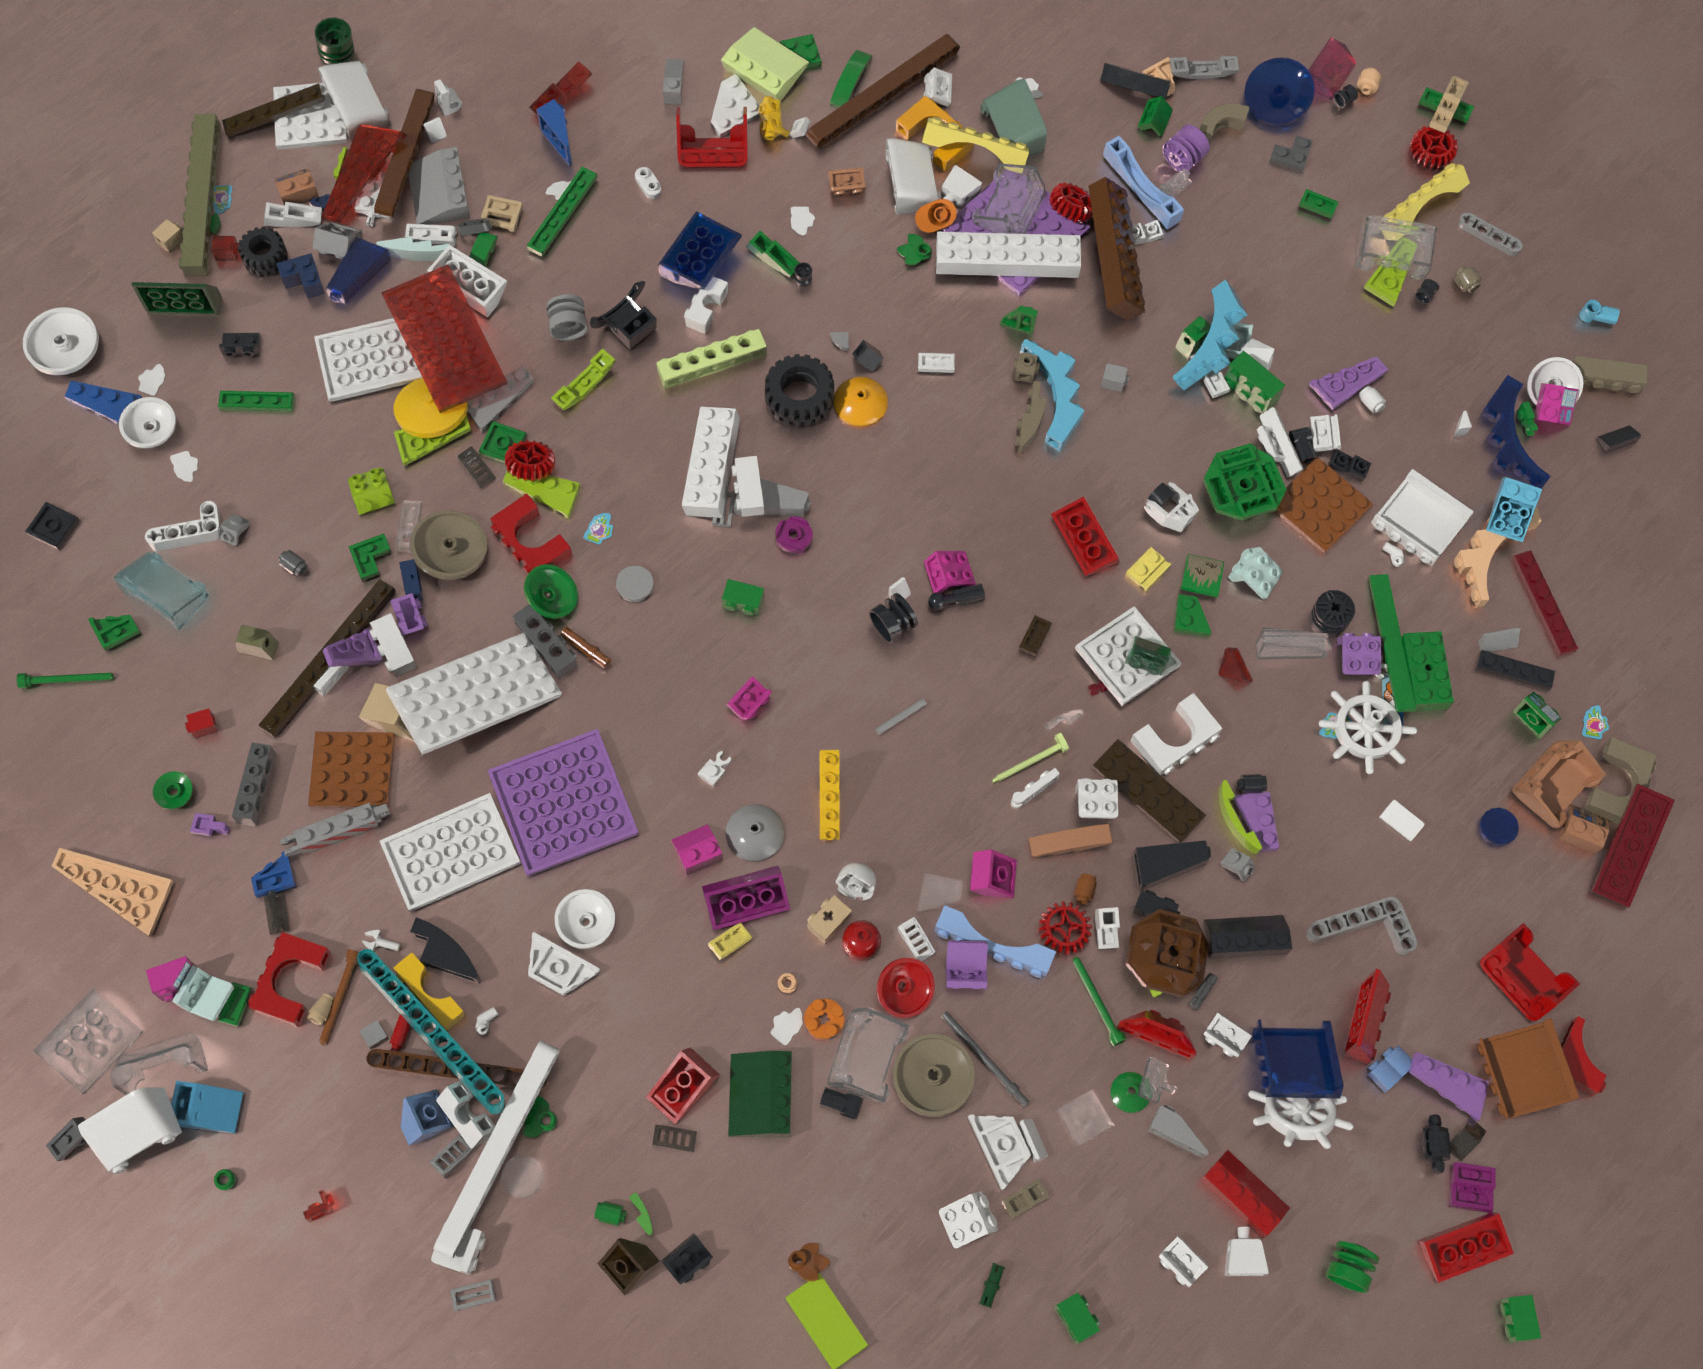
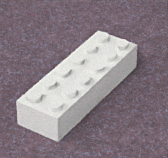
[682,407,740,518]

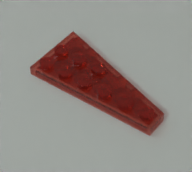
[322,124,407,224]

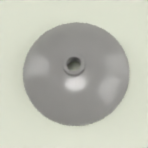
[726,804,785,862]

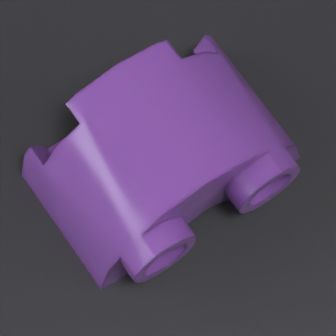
[390,593,428,636]

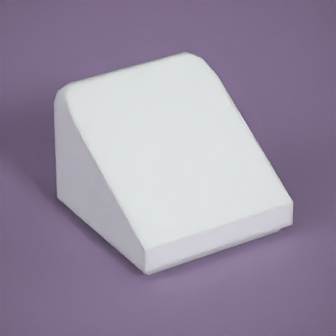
[423,117,447,143]
[1454,411,1472,437]
[888,577,911,599]

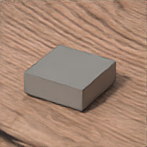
[359,1020,388,1049]

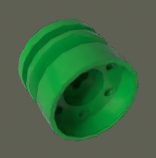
[1325,1241,1380,1293]

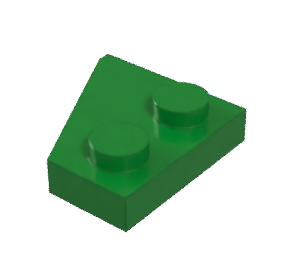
[1000,305,1038,335]
[1174,594,1211,637]
[88,615,140,651]

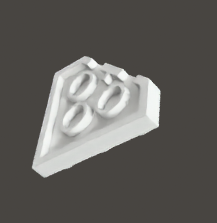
[711,74,760,138]

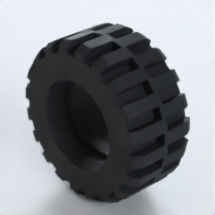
[765,354,834,427]

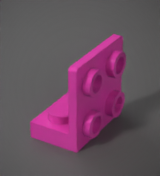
[924,551,976,593]

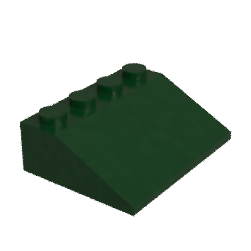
[132,282,222,315]
[728,1051,792,1138]

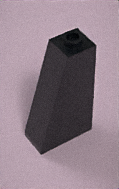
[1133,840,1211,891]

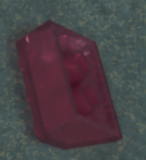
[1302,37,1356,101]

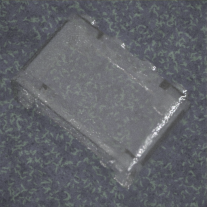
[1354,216,1437,280]

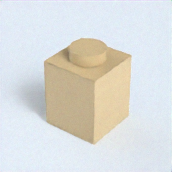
[152,219,183,252]

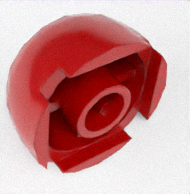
[842,920,882,961]

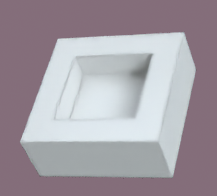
[789,117,811,138]

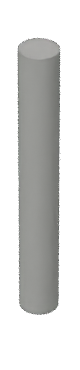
[875,698,927,735]

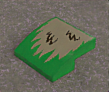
[1181,554,1224,597]

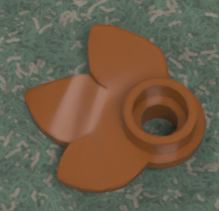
[788,1243,830,1281]

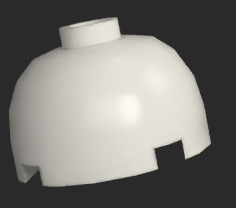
[836,863,876,900]

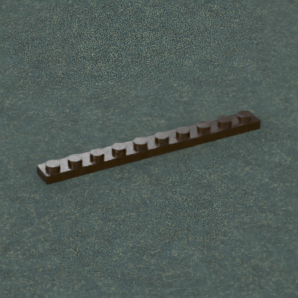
[258,579,396,738]

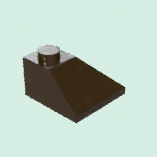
[597,1238,660,1296]

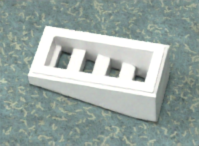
[897,917,936,961]

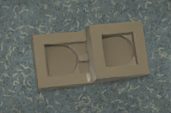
[1001,1179,1050,1220]

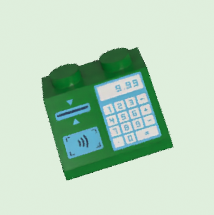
[1513,691,1562,739]

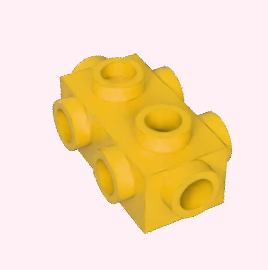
[759,96,790,140]

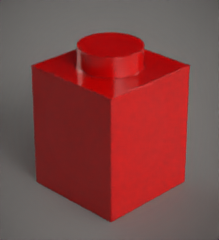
[185,708,218,739]

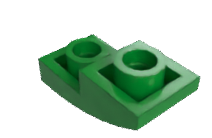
[469,232,498,267]

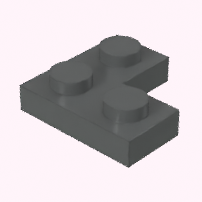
[1269,135,1313,172]

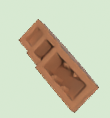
[1029,824,1113,858]

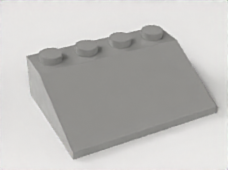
[409,147,470,225]

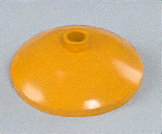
[833,377,888,427]

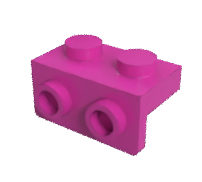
[726,676,772,720]

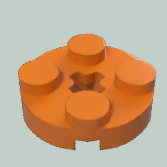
[804,998,844,1040]

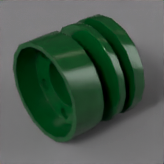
[315,17,354,64]

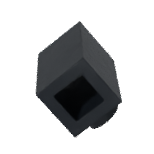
[1133,890,1180,918]

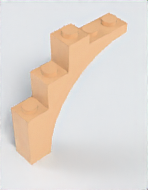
[1454,505,1541,608]

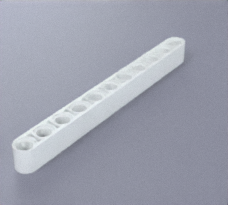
[433,1040,560,1259]

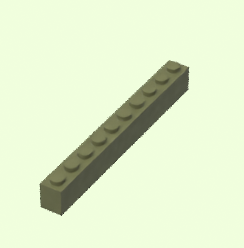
[179,114,220,276]

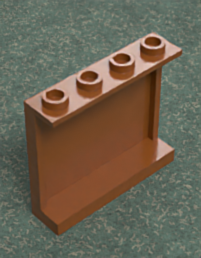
[1477,1018,1580,1120]

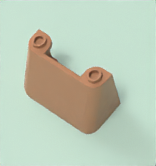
[1512,740,1607,828]

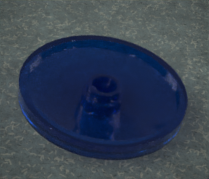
[1245,58,1315,126]

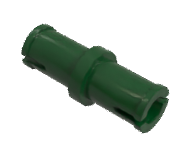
[979,1263,1005,1308]

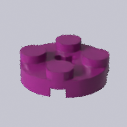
[775,516,813,554]

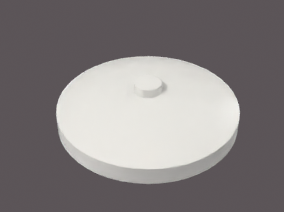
[23,307,99,375]

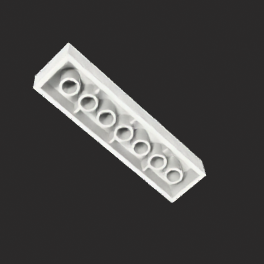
[936,232,1081,278]

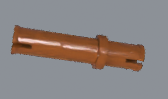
[560,627,612,669]

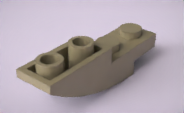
[1015,381,1046,454]

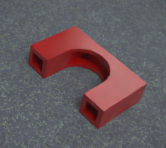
[490,493,573,575]
[249,932,331,1027]

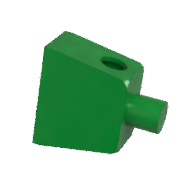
[1175,316,1211,359]

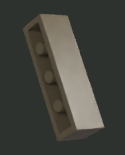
[1572,356,1647,393]

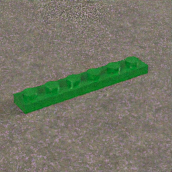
[526,167,597,257]

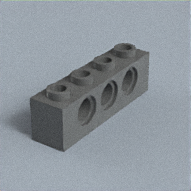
[512,605,577,679]
[232,742,276,826]

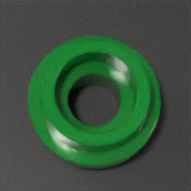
[214,1169,236,1190]

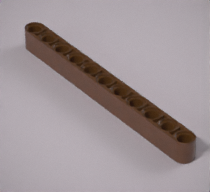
[806,34,960,149]

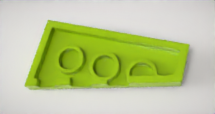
[1364,236,1417,307]
[394,415,471,466]
[503,471,580,518]

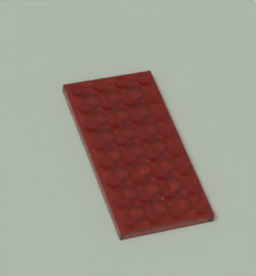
[381,264,508,413]

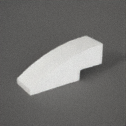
[264,202,322,227]

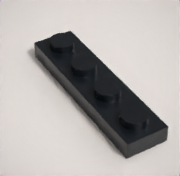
[1476,650,1555,691]

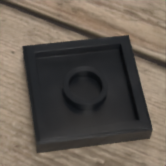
[25,502,79,550]

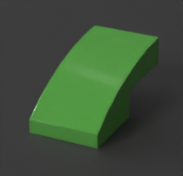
[629,1192,654,1238]

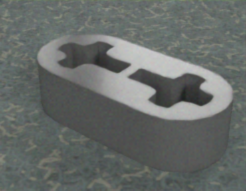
[458,218,492,236]

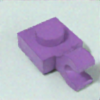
[190,813,229,836]

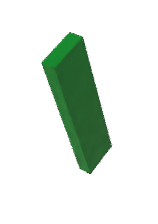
[218,390,295,412]

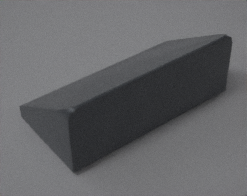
[1597,425,1641,453]

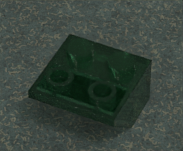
[1125,636,1171,676]

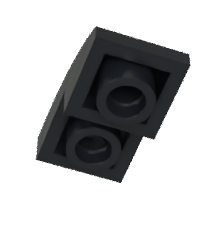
[1328,449,1371,480]

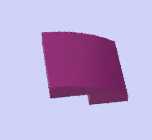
[1450,1162,1496,1213]

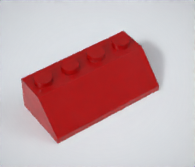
[1200,1149,1290,1239]

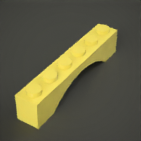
[922,117,1029,172]
[1378,163,1470,241]

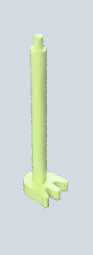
[992,732,1069,783]

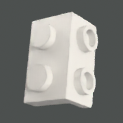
[1203,1012,1252,1058]
[1159,1235,1209,1287]

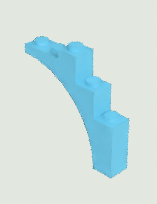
[1172,279,1248,390]
[1020,339,1085,451]

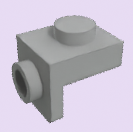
[220,514,249,546]
[1221,848,1255,882]

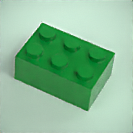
[1224,351,1285,414]

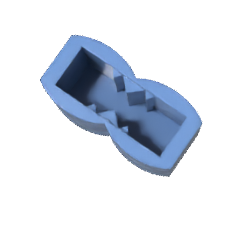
[1367,1045,1412,1093]

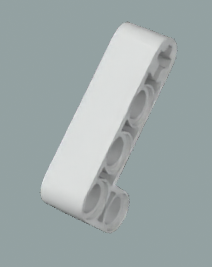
[145,501,222,551]

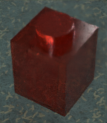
[211,236,239,261]

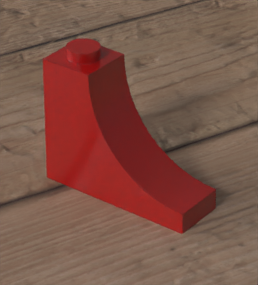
[1561,1016,1607,1096]

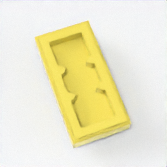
[708,923,752,960]

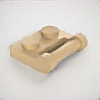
[480,195,523,233]

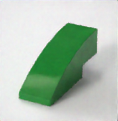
[746,230,800,277]

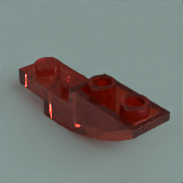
[529,61,592,116]

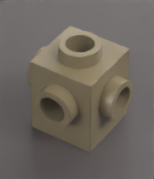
[1013,352,1040,383]

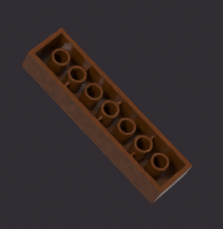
[1088,177,1145,321]

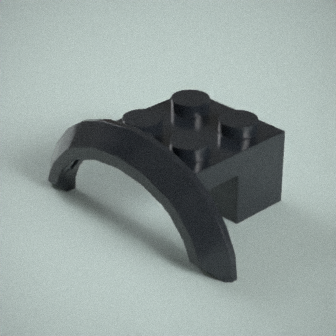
[590,281,657,350]

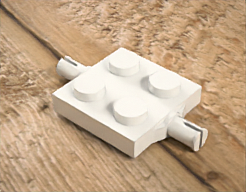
[354,172,391,227]

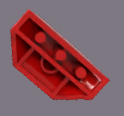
[1117,1010,1197,1060]

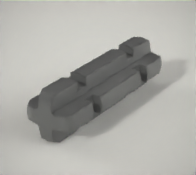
[1189,973,1218,1010]

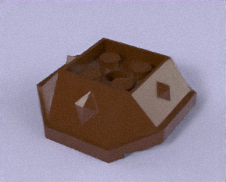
[1125,909,1209,997]

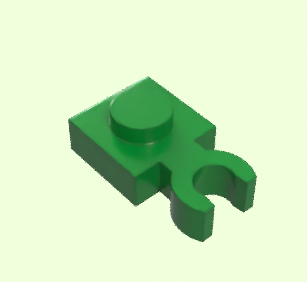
[1517,401,1538,436]

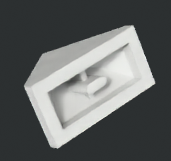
[1241,338,1275,371]

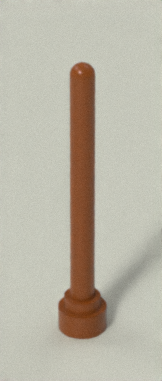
[319,949,359,1045]

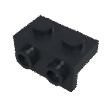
[661,1233,713,1285]

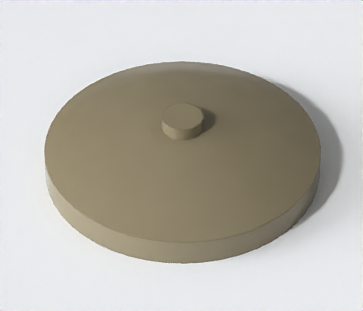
[411,510,487,580]
[893,1034,975,1117]

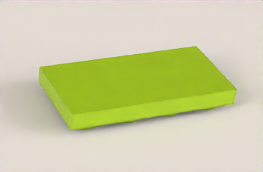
[785,1273,868,1369]

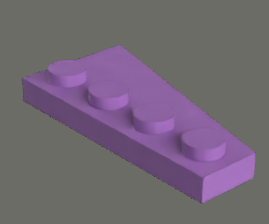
[1409,1052,1489,1121]

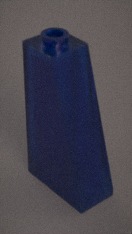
[326,237,391,304]

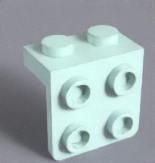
[1228,547,1283,599]
[172,966,234,1021]

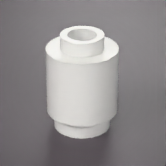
[1359,386,1386,413]

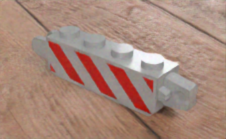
[280,803,390,857]

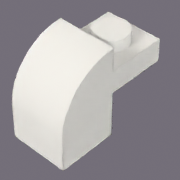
[1095,907,1120,949]

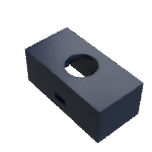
[399,559,424,601]

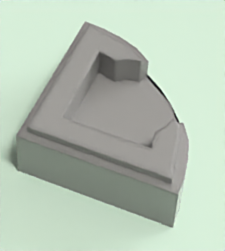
[830,332,849,351]

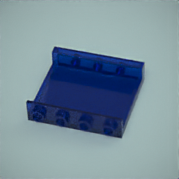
[1253,1019,1344,1099]

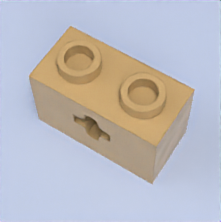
[807,895,852,944]

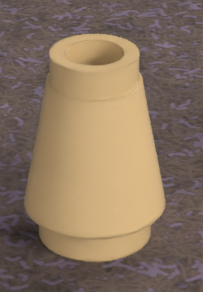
[307,993,334,1025]

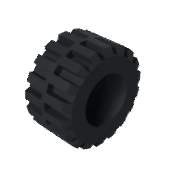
[238,227,288,277]

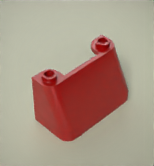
[1480,923,1580,1021]

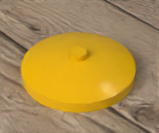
[393,376,468,438]

